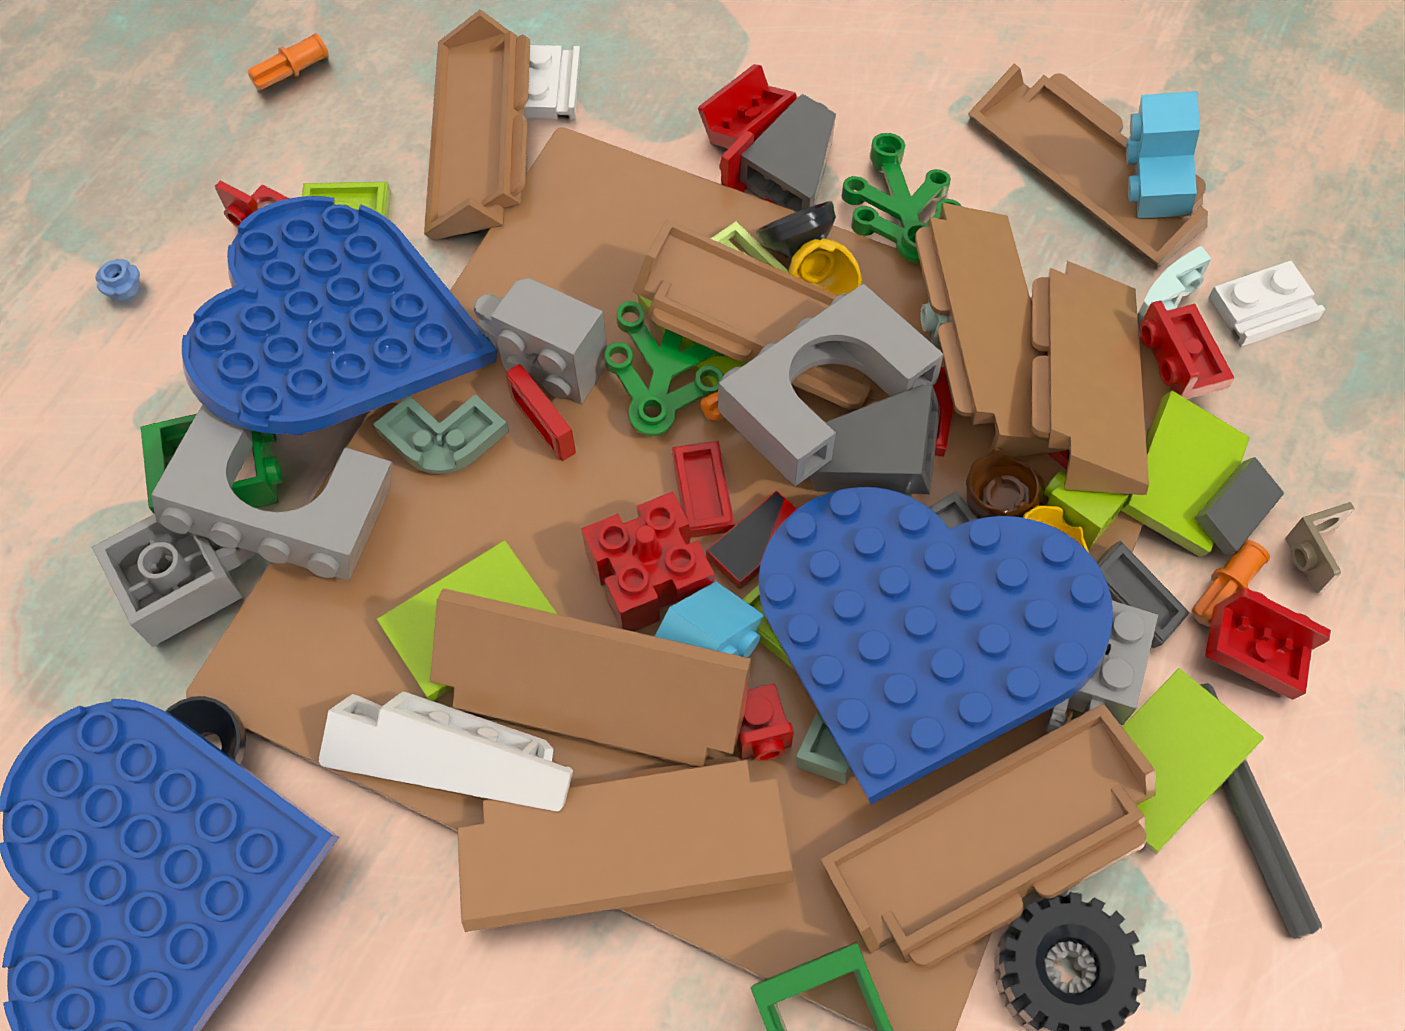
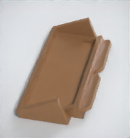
[424,9,530,240]
[968,63,1208,268]
[915,202,1067,457]
[632,219,890,411]
[1031,260,1149,495]
[430,588,751,767]
[820,703,1156,968]
[457,757,794,932]

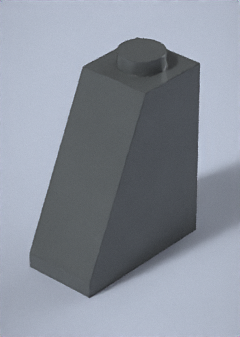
[740,93,836,212]
[809,385,940,494]

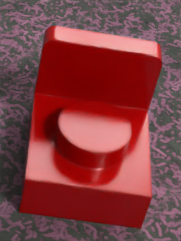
[736,683,794,762]

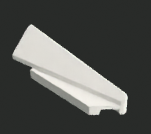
[319,691,573,812]

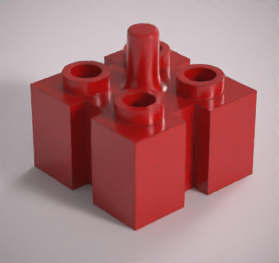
[581,491,715,632]

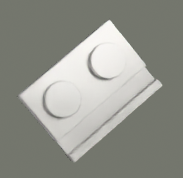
[524,45,581,119]
[1209,261,1325,347]

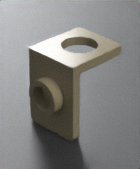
[1285,502,1355,593]

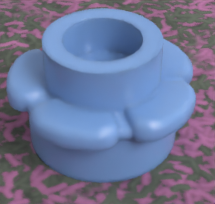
[95,259,140,301]

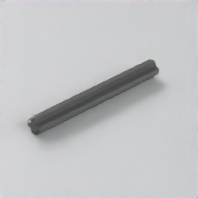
[1200,683,1322,939]

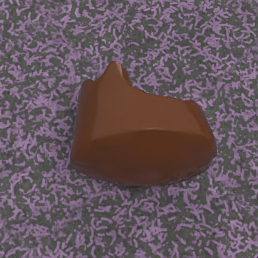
[966,448,1045,519]

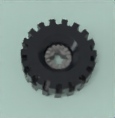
[994,892,1147,1031]

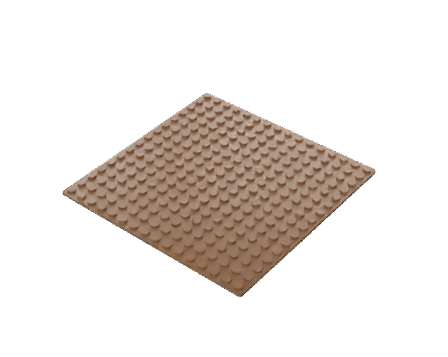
[186,127,1190,1031]

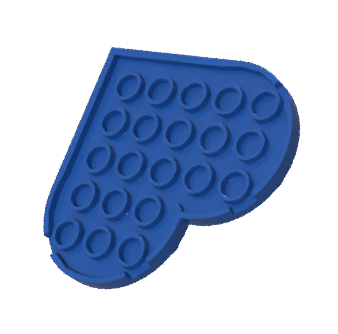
[181,196,498,435]
[759,487,1113,805]
[0,699,339,1031]

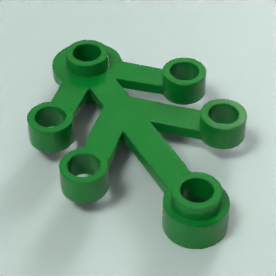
[841,133,961,264]
[605,301,724,437]

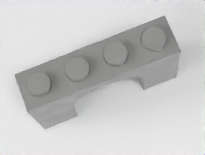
[718,283,944,486]
[151,404,392,581]

